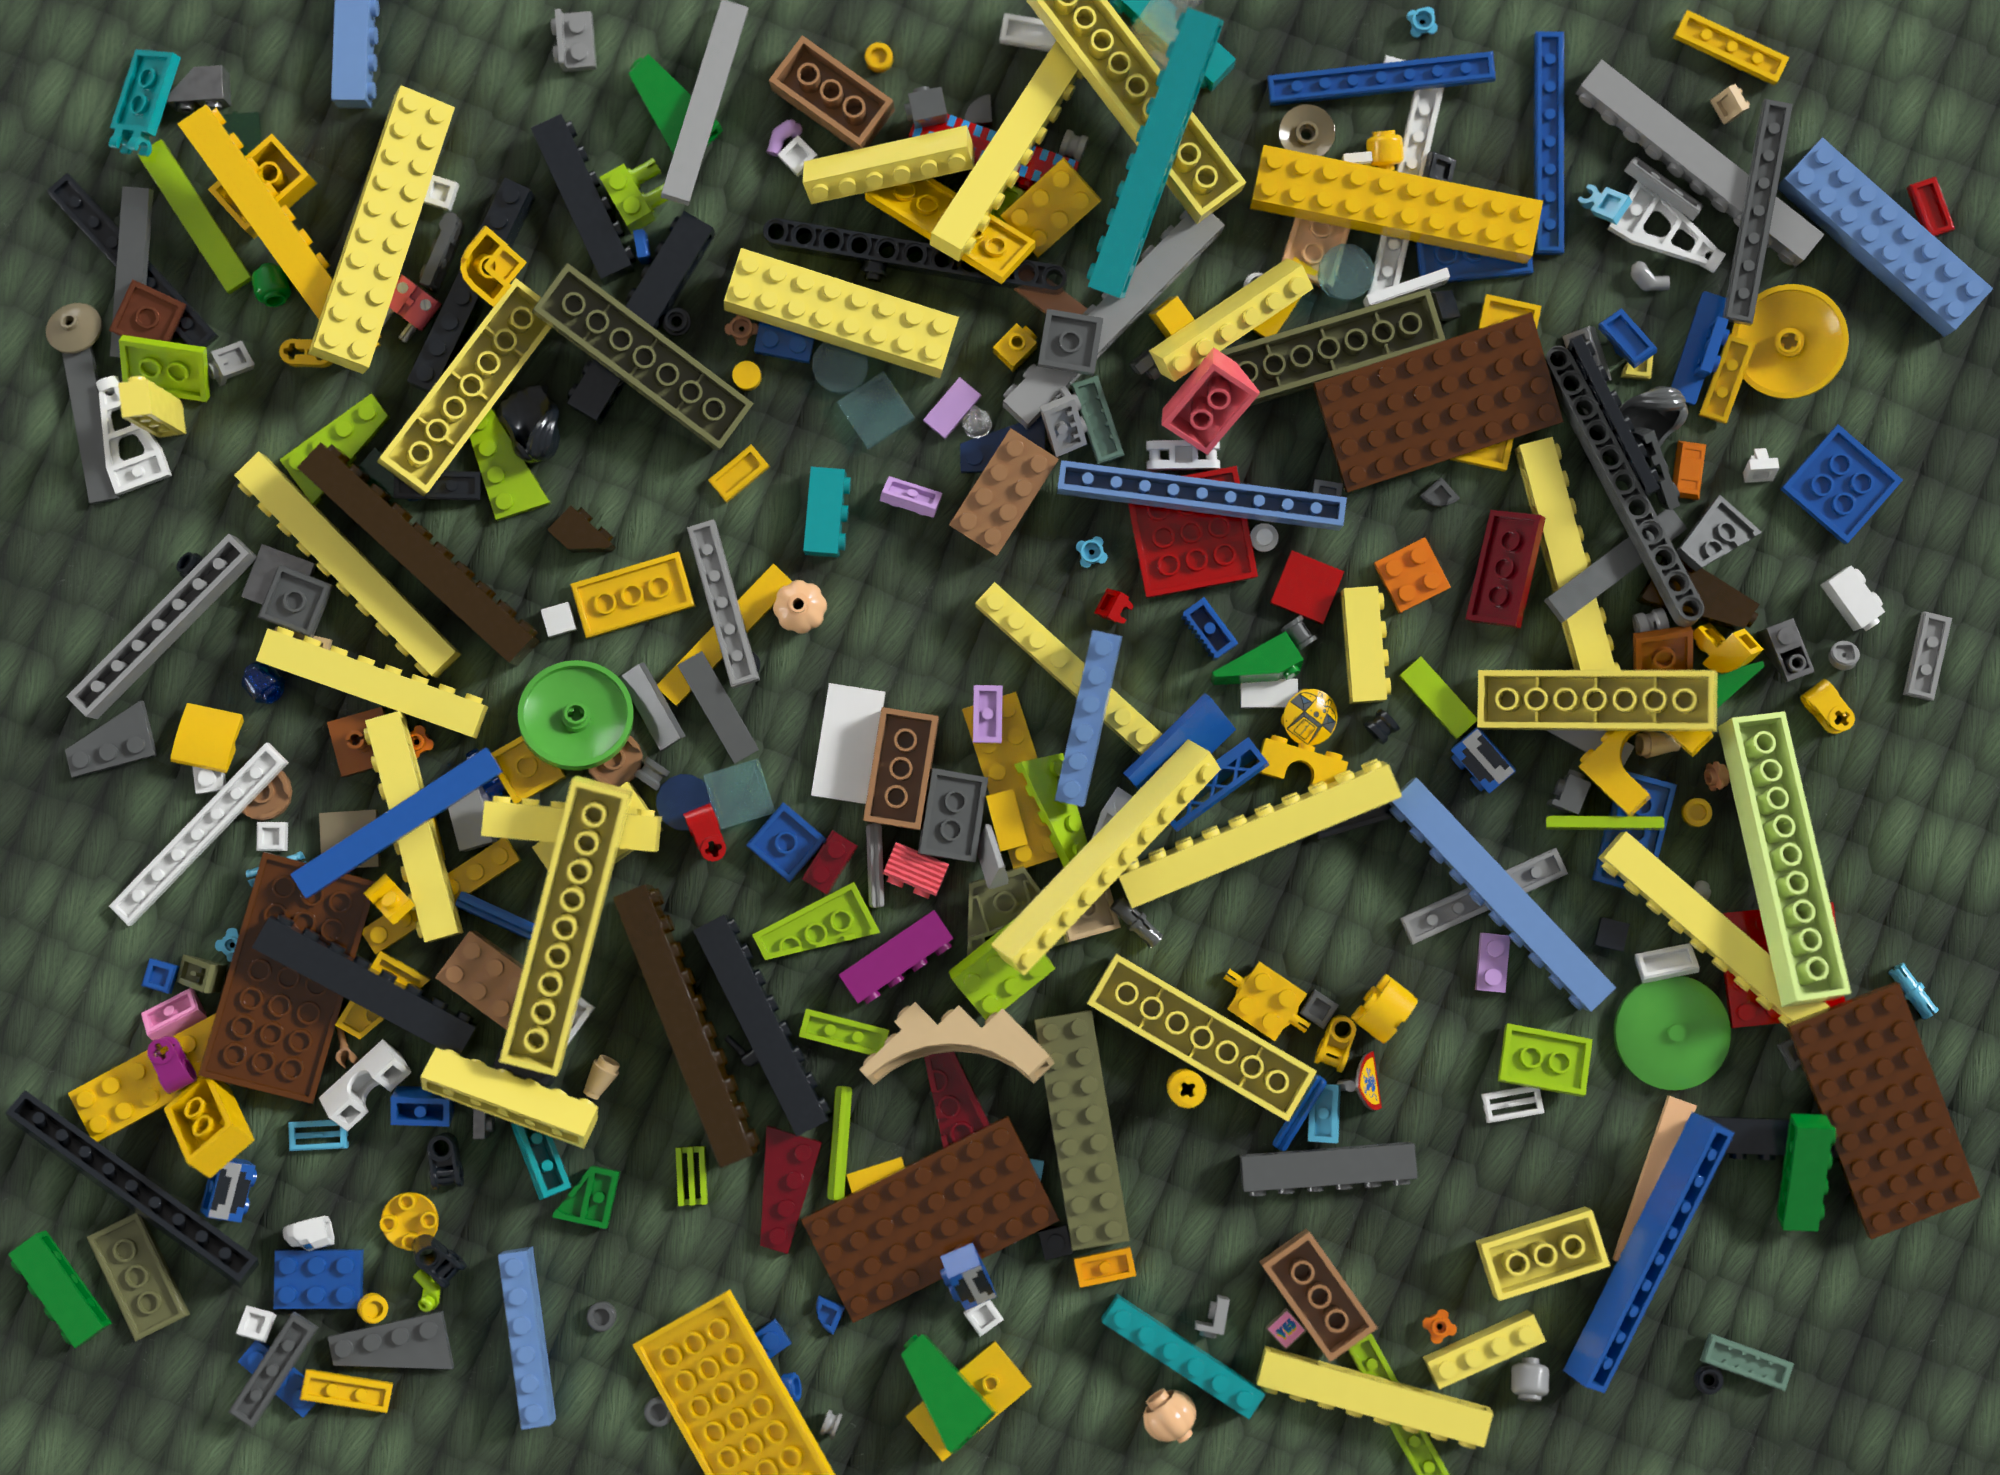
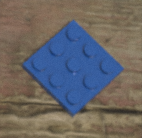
[1780,424,1903,545]

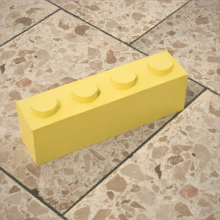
[118,376,186,438]
[1341,586,1391,704]
[1423,1310,1546,1389]

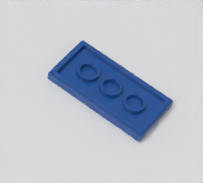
[1415,242,1534,283]
[1123,693,1236,791]
[1592,771,1677,890]

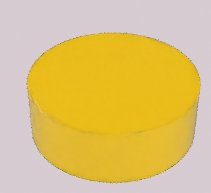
[865,42,893,73]
[732,361,761,391]
[1681,798,1712,827]
[357,1293,388,1324]

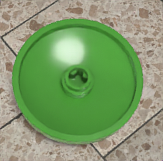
[518,660,633,770]
[1614,976,1731,1090]

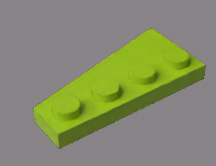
[279,393,390,506]
[470,408,551,521]
[1014,753,1088,868]
[752,882,881,960]

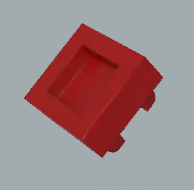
[1094,588,1133,624]

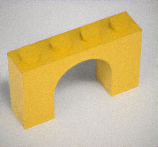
[1579,731,1713,816]

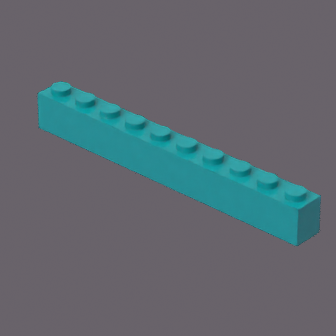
[1087,7,1224,298]

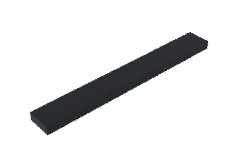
[46,173,219,348]

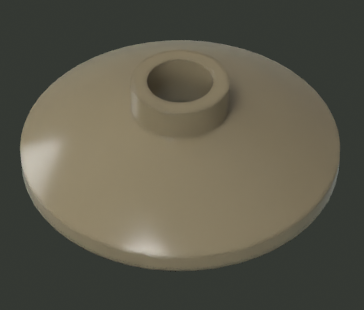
[1279,104,1335,156]
[46,303,102,354]

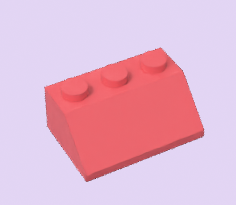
[1162,348,1260,455]

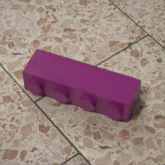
[839,910,954,1005]

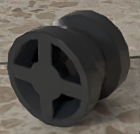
[1364,708,1400,745]

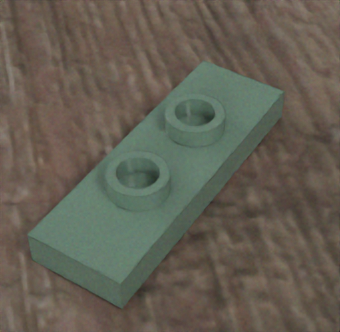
[1071,375,1125,465]
[1700,1333,1794,1391]

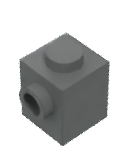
[904,86,948,129]

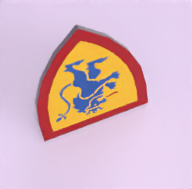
[1337,1051,1382,1110]

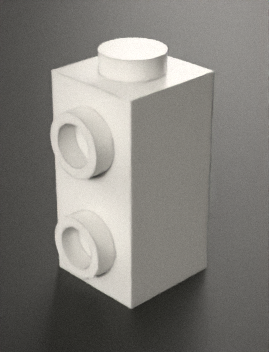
[1820,565,1885,631]

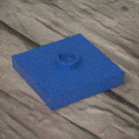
[746,802,827,882]

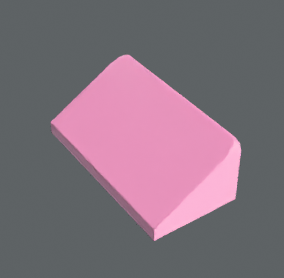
[141,988,207,1041]

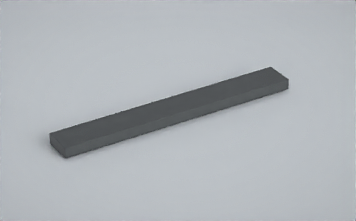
[1723,99,1793,326]

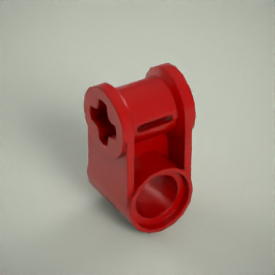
[683,803,726,862]

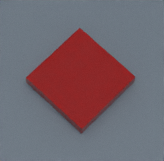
[1270,550,1344,625]

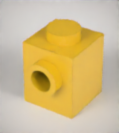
[1148,296,1195,339]
[993,323,1037,372]

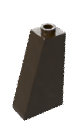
[1636,557,1760,631]

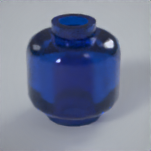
[241,662,285,704]

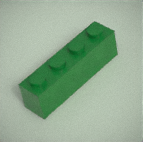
[1776,1114,1836,1231]
[8,1230,112,1348]

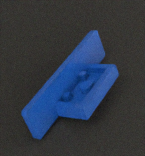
[1671,291,1730,405]

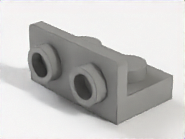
[551,9,596,72]
[1040,387,1088,457]

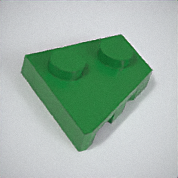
[552,1165,620,1229]

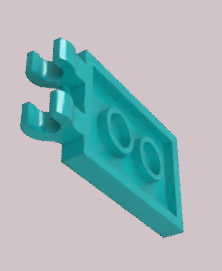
[109,49,181,157]

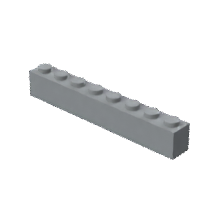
[66,534,257,719]

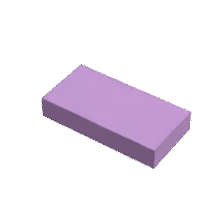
[923,377,981,439]

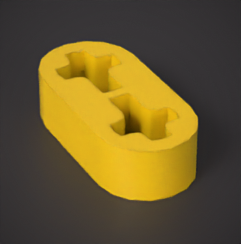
[279,339,332,368]

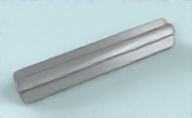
[866,823,885,908]

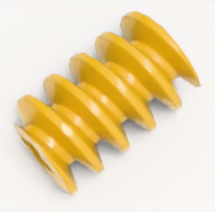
[1166,1068,1206,1108]

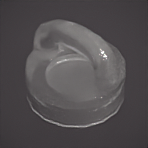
[962,406,992,438]

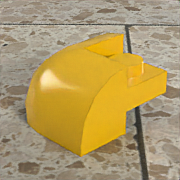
[460,226,527,307]

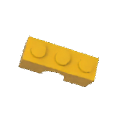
[1256,735,1348,786]

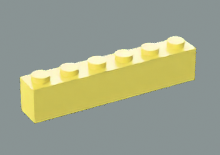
[803,125,974,204]
[1149,258,1314,382]
[481,796,662,852]
[421,1048,598,1149]

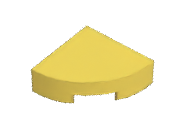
[1621,356,1653,381]

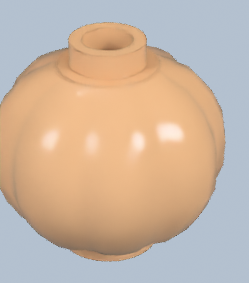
[773,580,827,634]
[1143,1388,1197,1443]

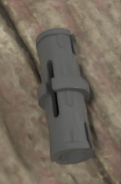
[1110,895,1163,948]

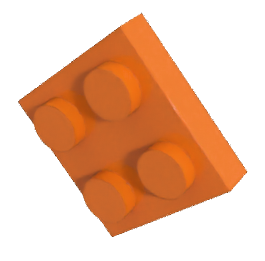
[1373,537,1451,614]

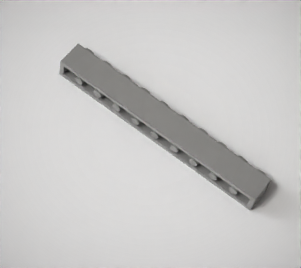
[1575,60,1824,267]
[1003,210,1225,429]

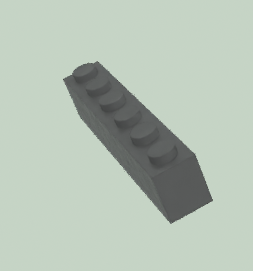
[1239,1141,1418,1196]

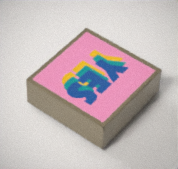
[1265,1308,1307,1350]

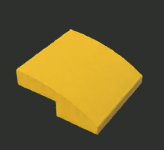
[170,703,244,773]

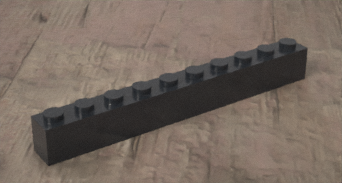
[5,1090,259,1288]

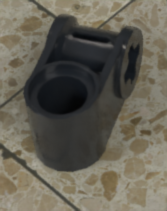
[427,1132,464,1190]
[411,1234,467,1288]

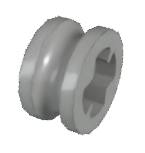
[820,1409,842,1439]

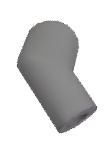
[1631,261,1670,291]

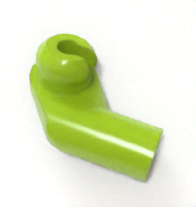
[413,1269,441,1312]

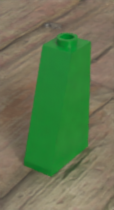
[628,54,722,154]
[901,1334,997,1454]

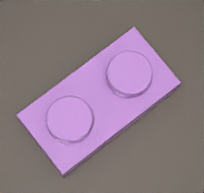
[880,476,942,518]
[973,685,1003,744]
[1475,933,1510,993]

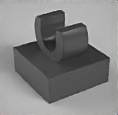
[1128,346,1162,380]

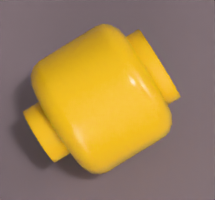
[1366,130,1404,171]

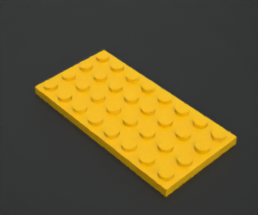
[633,1289,835,1475]

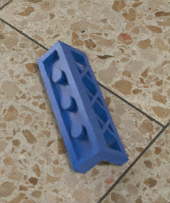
[1170,737,1269,833]

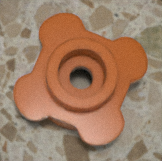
[410,725,434,758]
[1422,1309,1457,1344]

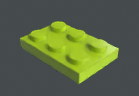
[119,335,210,402]
[1498,1023,1593,1097]

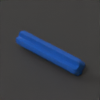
[455,892,535,940]
[1273,1074,1327,1151]

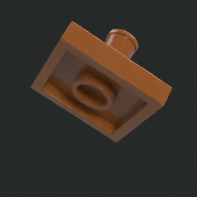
[327,707,386,777]

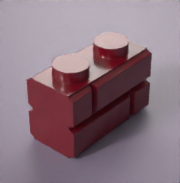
[802,830,858,895]

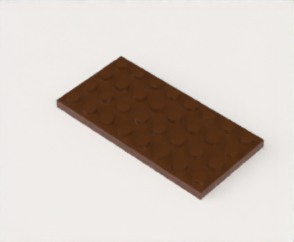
[1313,312,1563,492]
[198,852,376,1104]
[1786,982,1980,1239]
[801,1116,1060,1323]

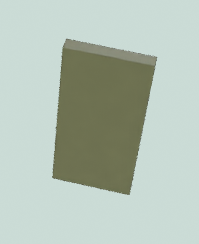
[86,1213,190,1341]

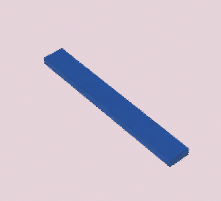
[1534,31,1564,255]
[1267,51,1496,106]
[290,748,503,899]

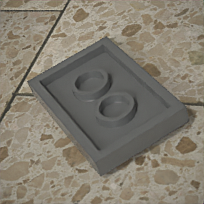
[918,768,988,863]

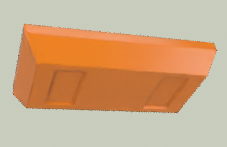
[1672,441,1706,500]

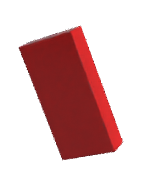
[1906,176,1955,237]

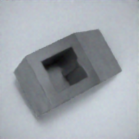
[167,65,231,113]
[1758,618,1815,682]

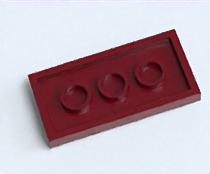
[1466,510,1546,628]

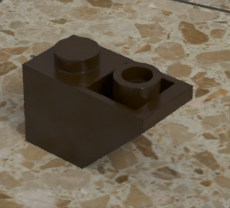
[548,505,616,553]

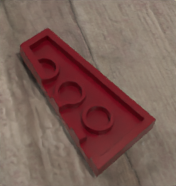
[924,1052,990,1147]
[760,1125,822,1254]

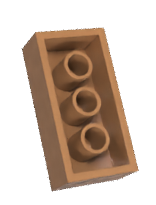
[769,35,895,150]
[949,428,1059,556]
[863,707,939,831]
[435,931,524,1030]
[1259,1228,1377,1362]

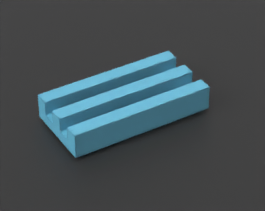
[288,1119,349,1151]

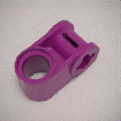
[147,1036,197,1094]

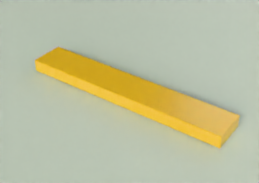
[657,563,792,706]

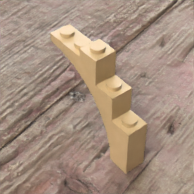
[860,1002,1054,1085]

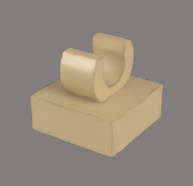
[1710,84,1750,125]

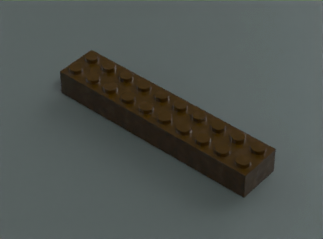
[297,442,540,666]
[613,884,760,1168]

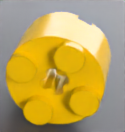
[1351,974,1418,1044]

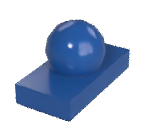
[1598,308,1657,368]

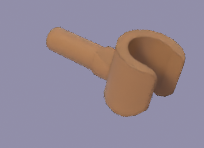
[336,1027,358,1069]

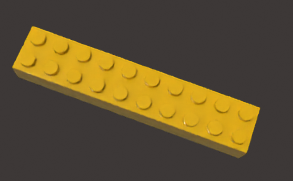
[1250,145,1543,264]

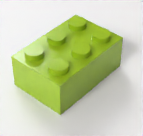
[949,918,1055,1020]

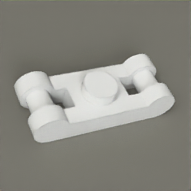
[1146,440,1220,471]

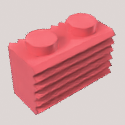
[883,842,949,899]

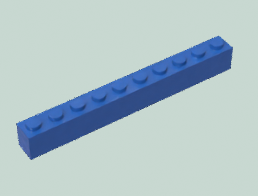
[1563,1112,1734,1393]

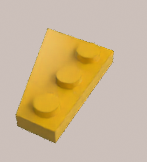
[335,950,431,1039]

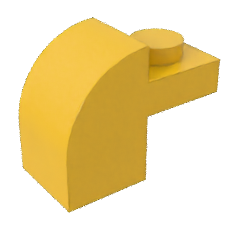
[1693,623,1764,673]
[364,874,415,925]

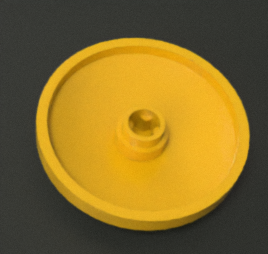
[1731,284,1849,399]

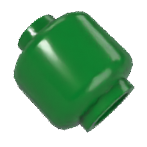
[251,263,292,307]

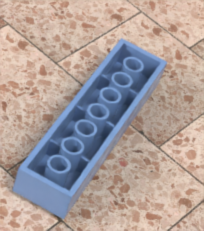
[1777,137,1993,337]

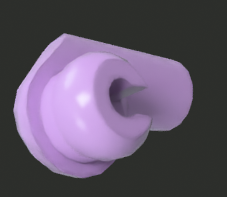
[767,120,802,157]

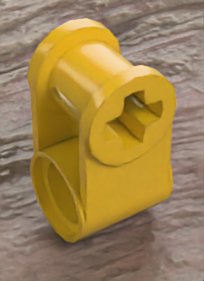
[1800,679,1855,734]
[1314,1015,1356,1073]

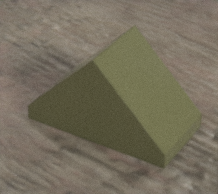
[176,954,227,993]

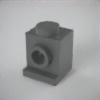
[1547,770,1591,816]

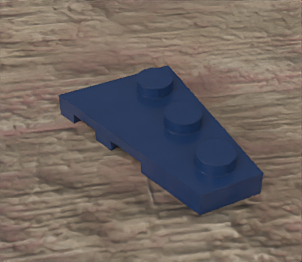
[960,415,1045,473]

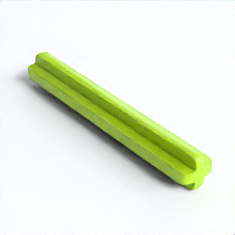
[827,1086,852,1201]

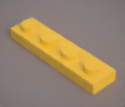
[1673,10,1789,86]

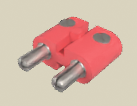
[383,275,442,343]

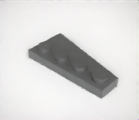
[328,1311,454,1369]

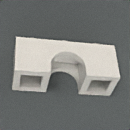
[319,1039,411,1131]

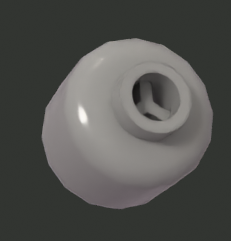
[1511,1357,1549,1402]

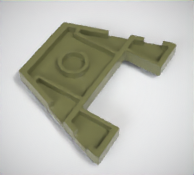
[967,866,1068,956]

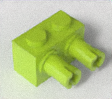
[599,157,669,234]

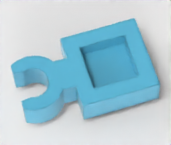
[1578,184,1632,225]

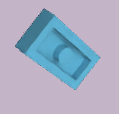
[1308,1084,1341,1143]

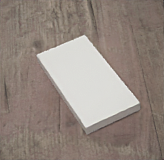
[811,683,886,804]

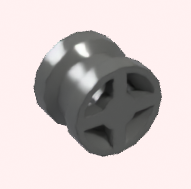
[634,756,670,791]

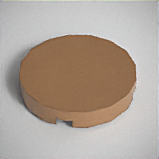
[588,736,643,787]
[242,771,293,821]

